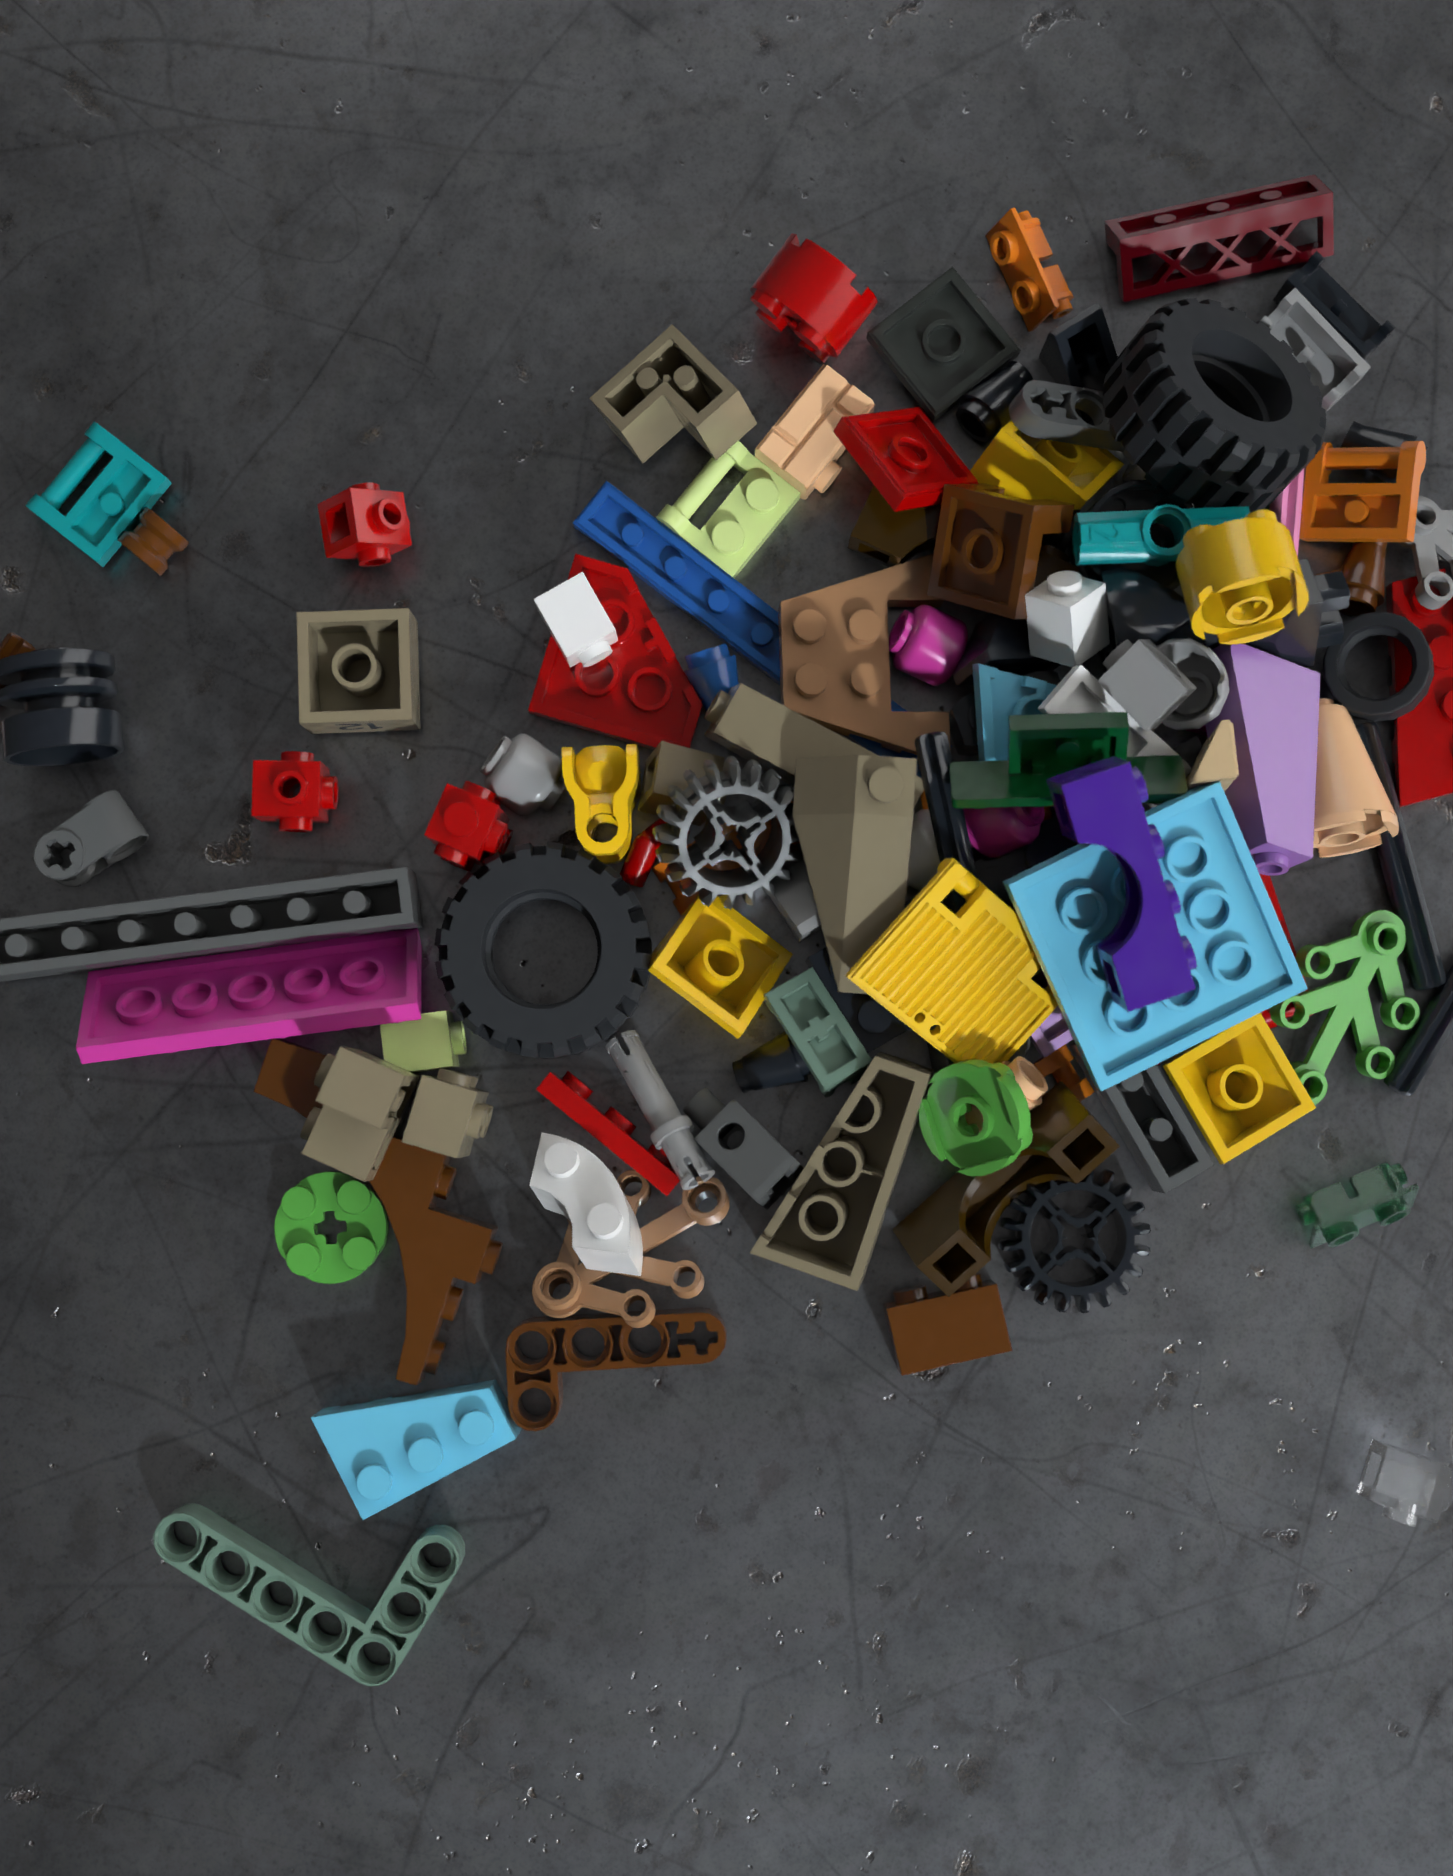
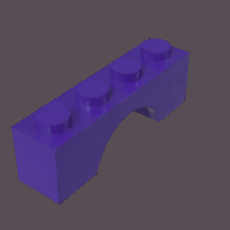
[1046,756,1197,1012]

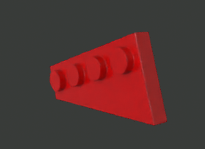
[1386,568,1453,808]

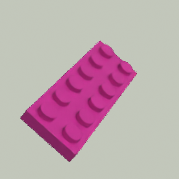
[76,928,422,1064]

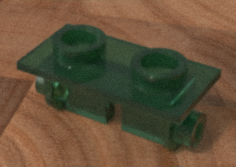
[1295,1162,1419,1249]

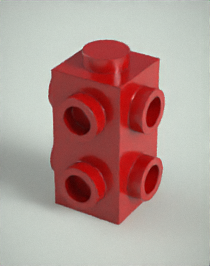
[424,780,513,871]

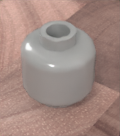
[480,734,565,816]

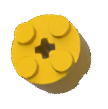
[1176,509,1309,645]

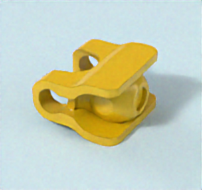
[561,744,641,864]

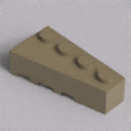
[750,1052,934,1291]

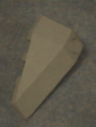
[792,755,917,994]

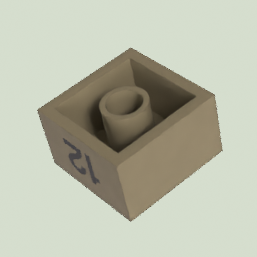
[296,608,421,734]

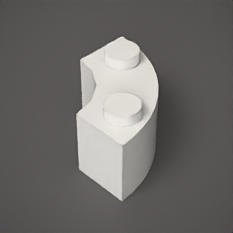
[529,1133,643,1276]

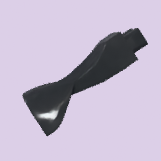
[1098,559,1350,673]

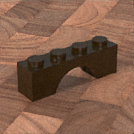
[848,486,1080,588]
[892,1081,1120,1297]

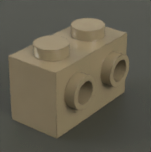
[401,1068,494,1159]

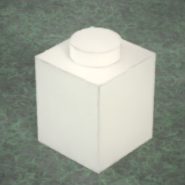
[1025,571,1110,667]
[534,572,618,668]

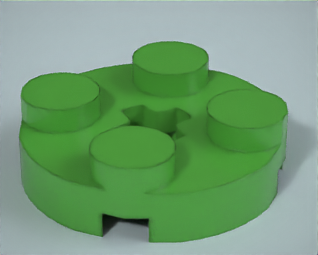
[919,1059,1033,1177]
[274,1171,389,1284]

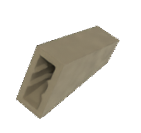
[704,683,924,807]

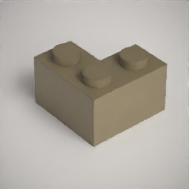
[589,324,757,463]
[300,1046,420,1182]

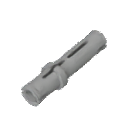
[605,1030,715,1190]

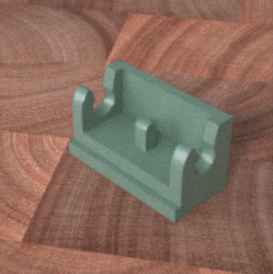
[764,967,872,1098]

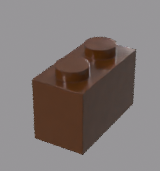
[883,1273,1012,1376]

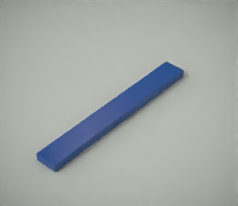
[573,481,952,778]

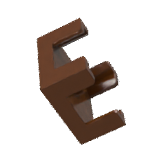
[927,483,1075,620]

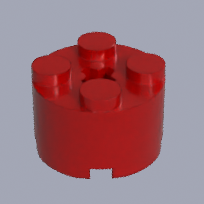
[750,233,878,364]

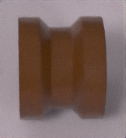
[118,507,189,576]

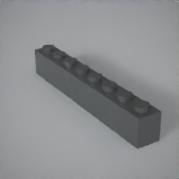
[0,867,423,982]

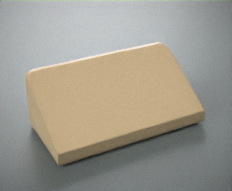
[1186,720,1239,792]

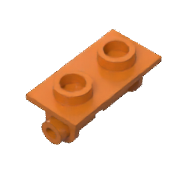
[985,207,1074,332]

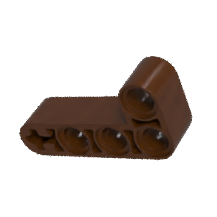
[505,1307,727,1432]

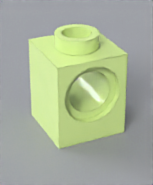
[380,1010,467,1073]

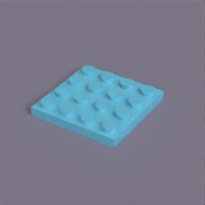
[1003,781,1308,1091]

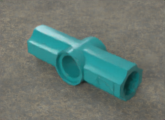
[1072,504,1250,567]

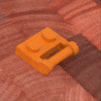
[1299,441,1426,542]

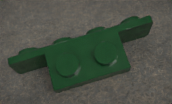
[950,712,1188,809]

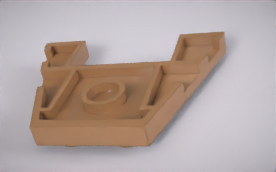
[778,553,951,755]

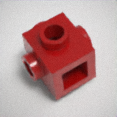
[317,483,412,567]
[251,751,338,833]

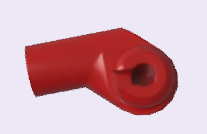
[619,818,690,887]

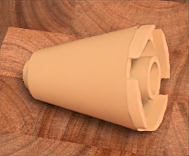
[1313,698,1399,858]

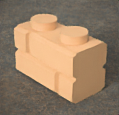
[755,364,875,500]

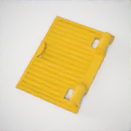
[845,857,1058,1063]

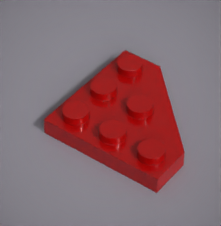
[528,553,703,750]

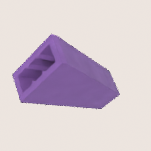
[1205,644,1321,876]

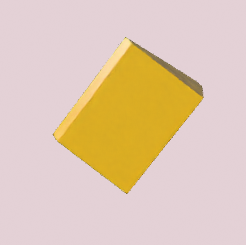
[648,894,793,1039]
[1163,1013,1316,1165]

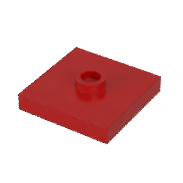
[833,407,979,512]

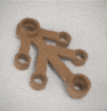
[532,1170,730,1328]

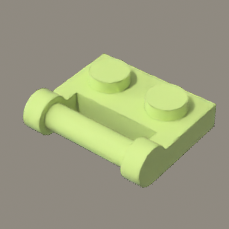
[656,441,801,579]

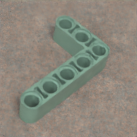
[153,1503,465,1686]

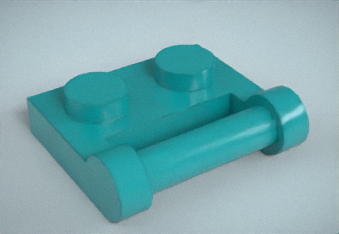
[25,421,172,567]

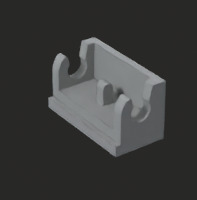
[1260,288,1371,412]

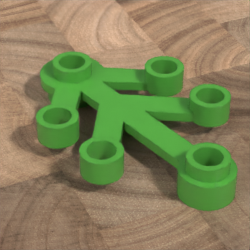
[1270,910,1420,1105]

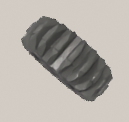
[653,756,802,910]

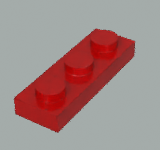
[536,1071,679,1196]

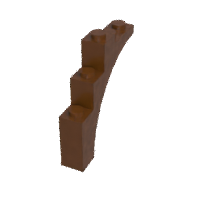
[253,1038,503,1386]

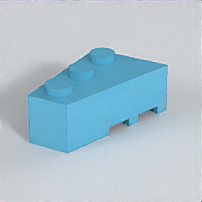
[311,1380,522,1520]

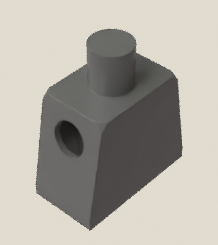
[683,1087,804,1210]

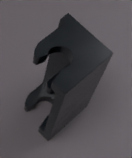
[1273,251,1396,360]

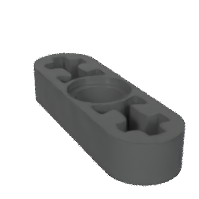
[1009,380,1124,452]

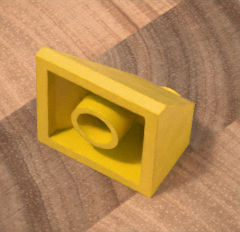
[970,420,1124,510]

